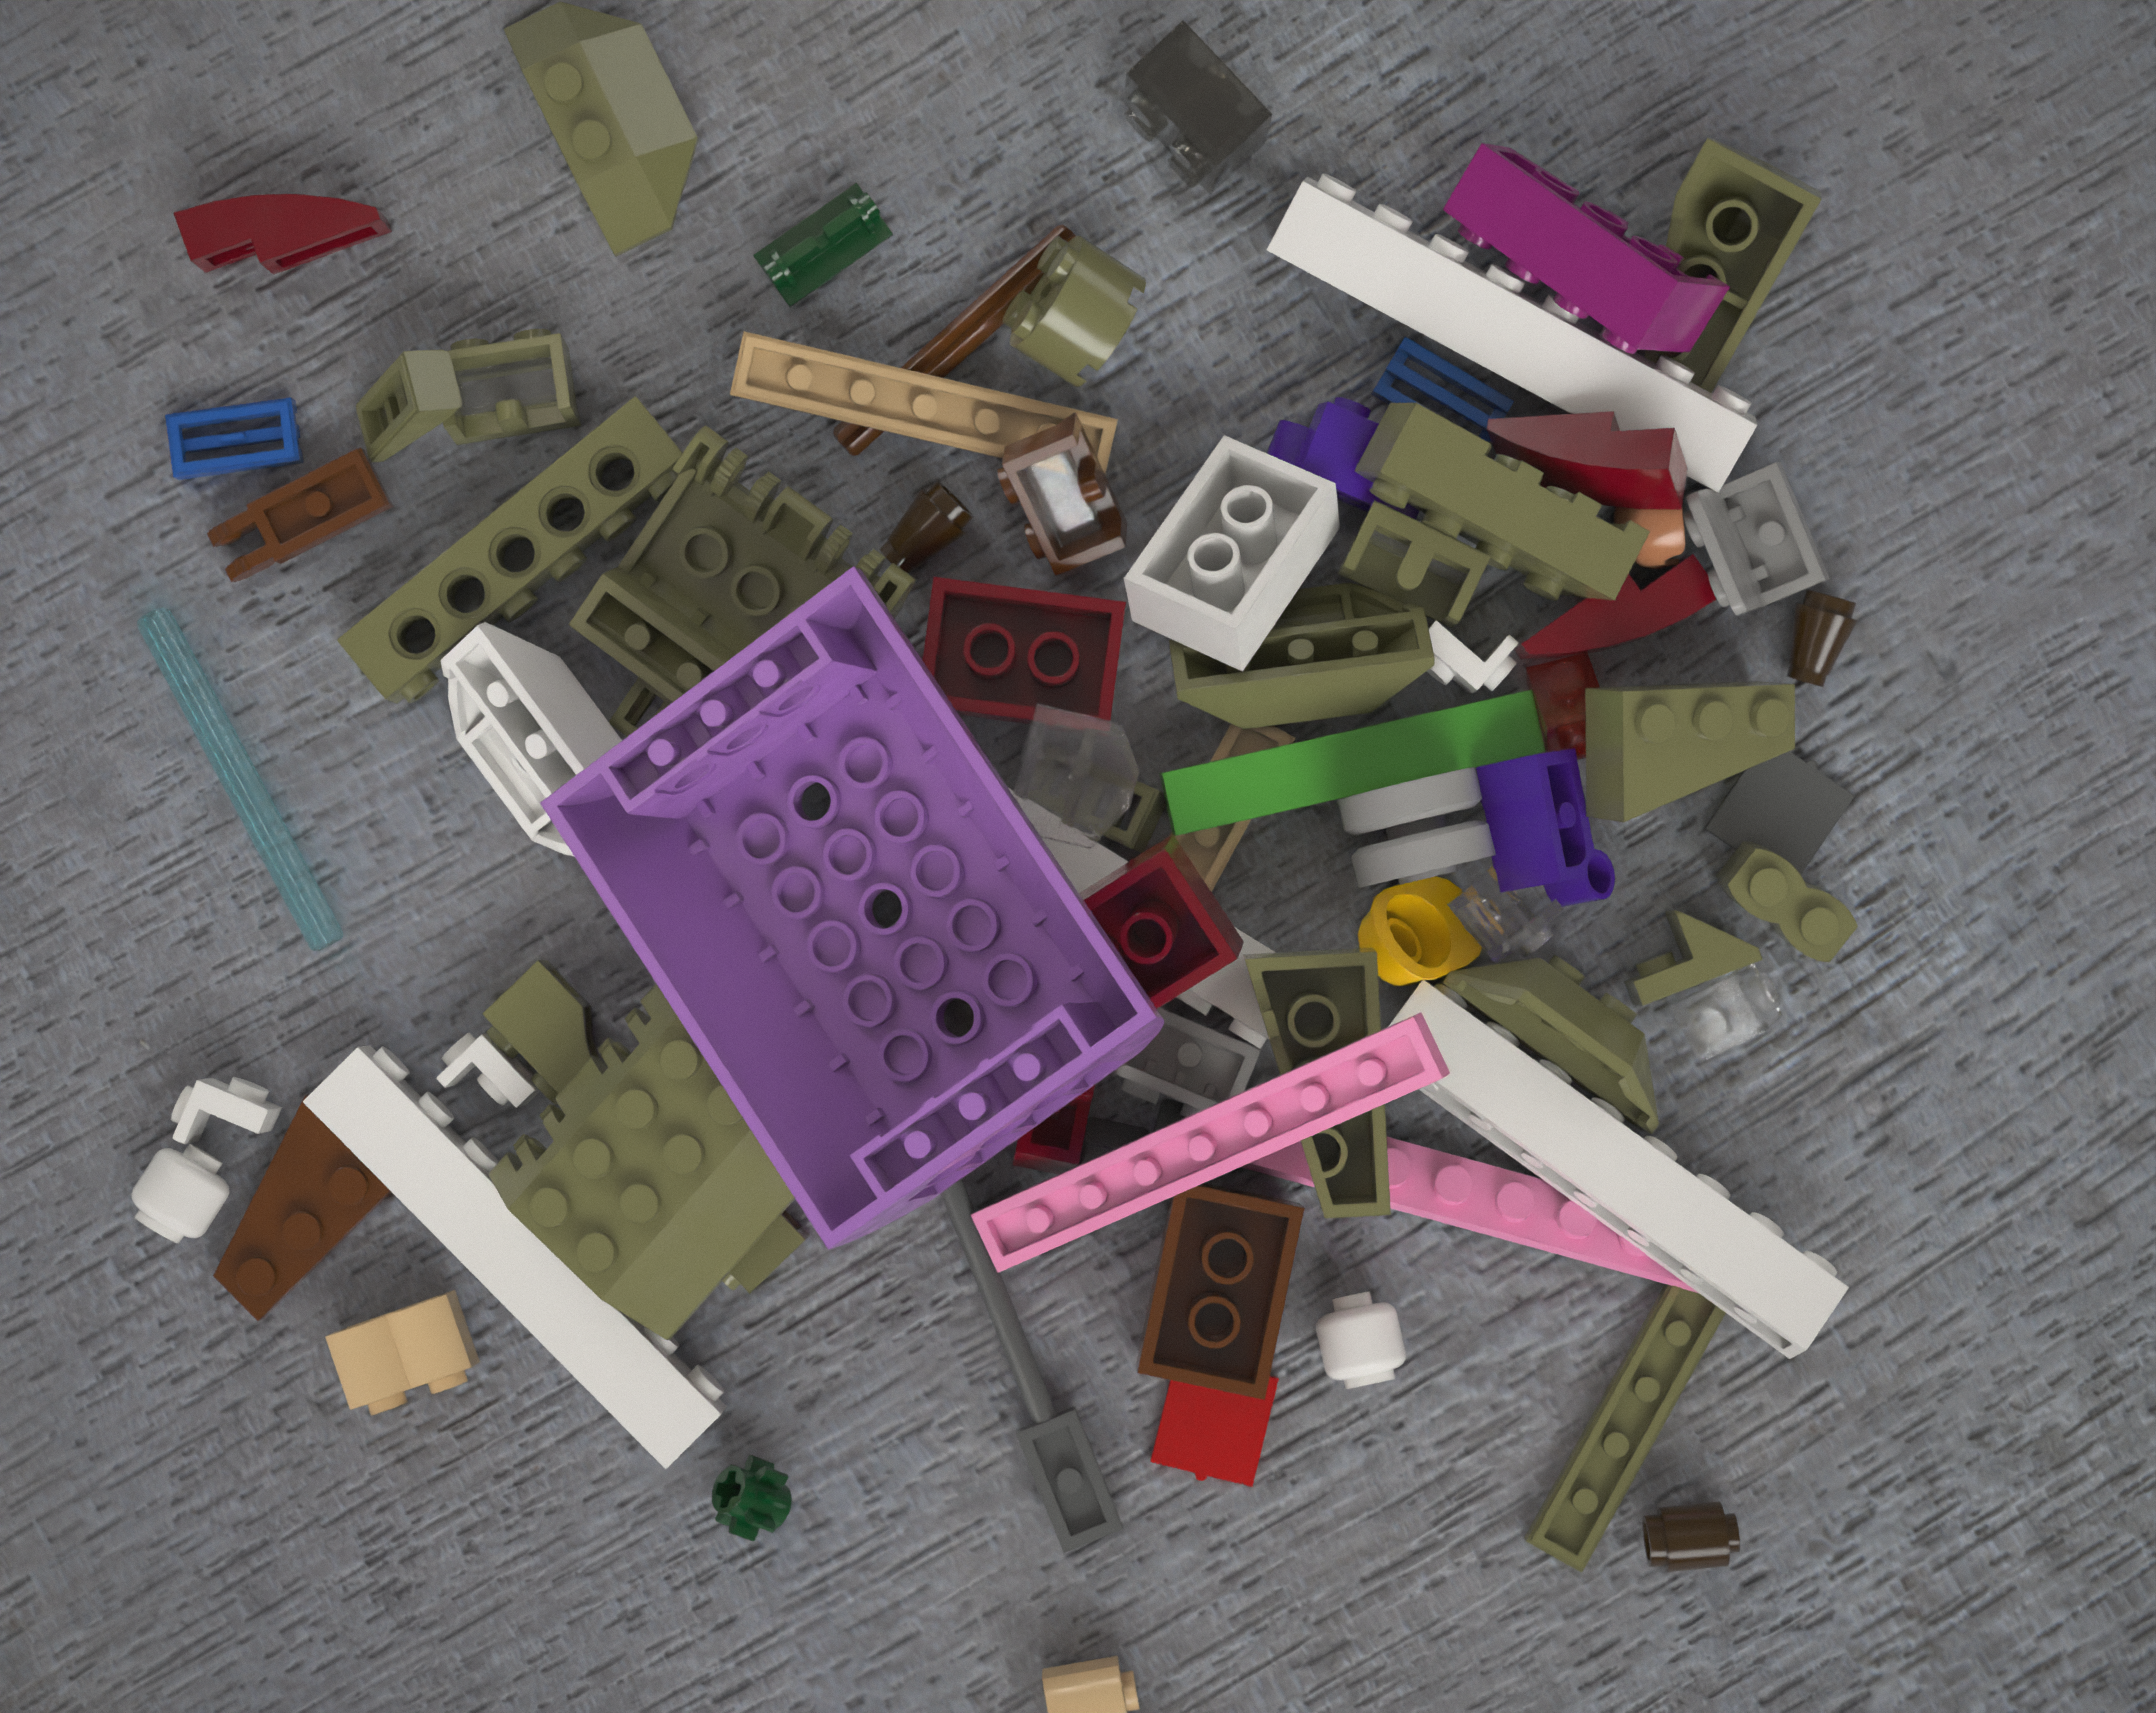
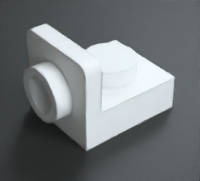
[436,1033,540,1108]

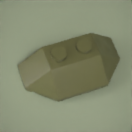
[504,1,699,257]
[1169,582,1435,729]
[1436,955,1659,1134]

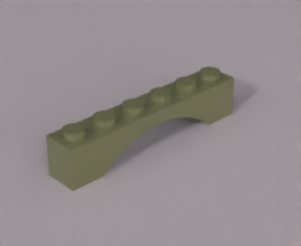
[482,960,810,1294]

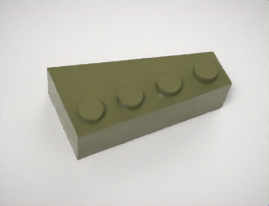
[1243,948,1391,1218]

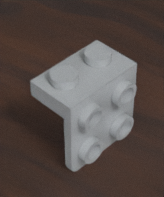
[1683,462,1830,615]

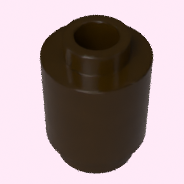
[1642,1501,1740,1572]

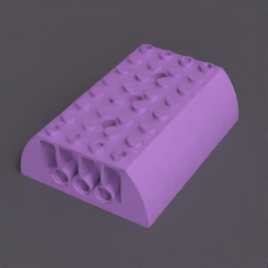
[540,566,1164,1250]

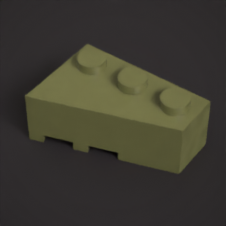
[1585,681,1795,822]

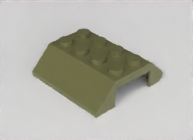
[568,425,916,702]
[489,983,795,1340]

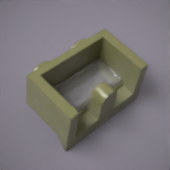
[443,329,582,445]
[1337,500,1491,628]

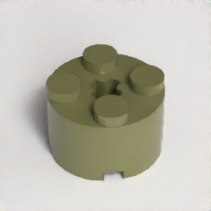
[1003,236,1146,387]

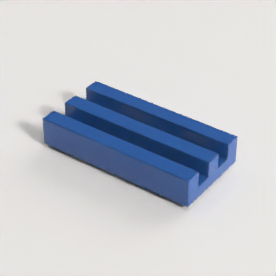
[1371,337,1514,442]
[165,397,304,480]

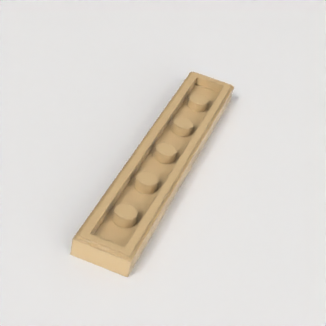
[730,331,1118,474]

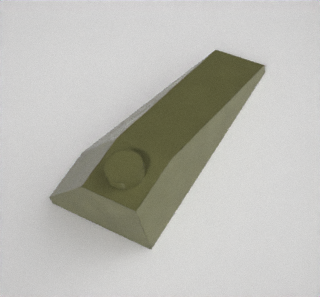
[1644,137,1822,393]

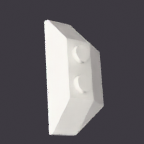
[440,622,622,856]

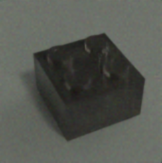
[1124,20,1272,195]

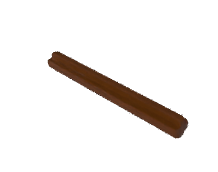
[833,224,1076,456]

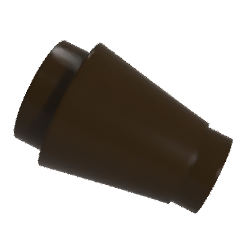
[880,481,974,574]
[1787,589,1858,687]

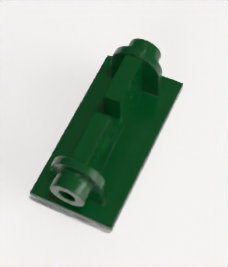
[753,183,893,308]

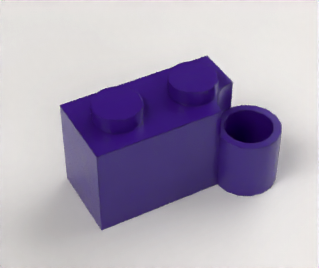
[1267,397,1419,520]
[1476,748,1615,907]

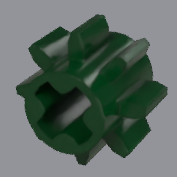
[712,1455,792,1541]

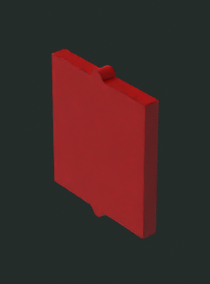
[1150,1375,1279,1487]

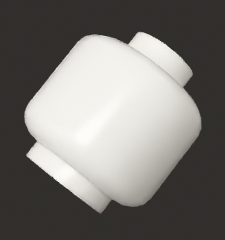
[131,1143,230,1244]
[1316,1291,1406,1389]

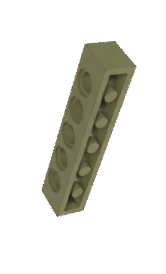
[337,396,683,704]

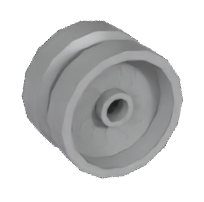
[1337,767,1496,888]

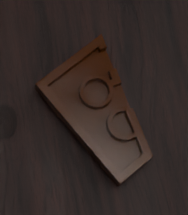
[213,1094,391,1321]

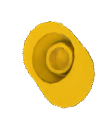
[1357,876,1484,986]

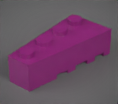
[1443,143,1730,354]

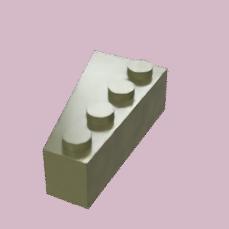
[1355,403,1650,601]

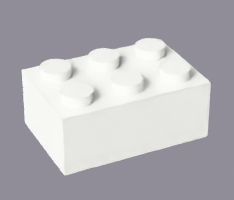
[1124,435,1340,672]

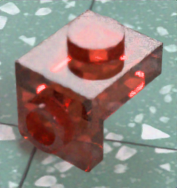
[1526,652,1600,760]

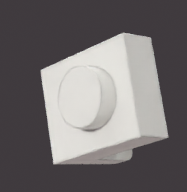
[1427,621,1519,695]
[171,1077,282,1144]

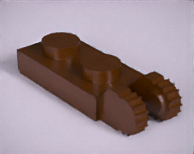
[207,447,394,583]

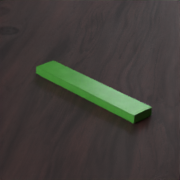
[1159,690,1546,836]

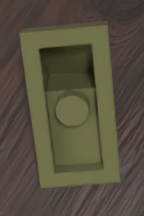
[1624,910,1763,1006]

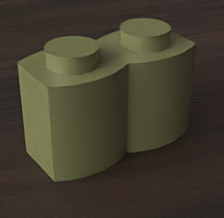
[1716,841,1858,962]

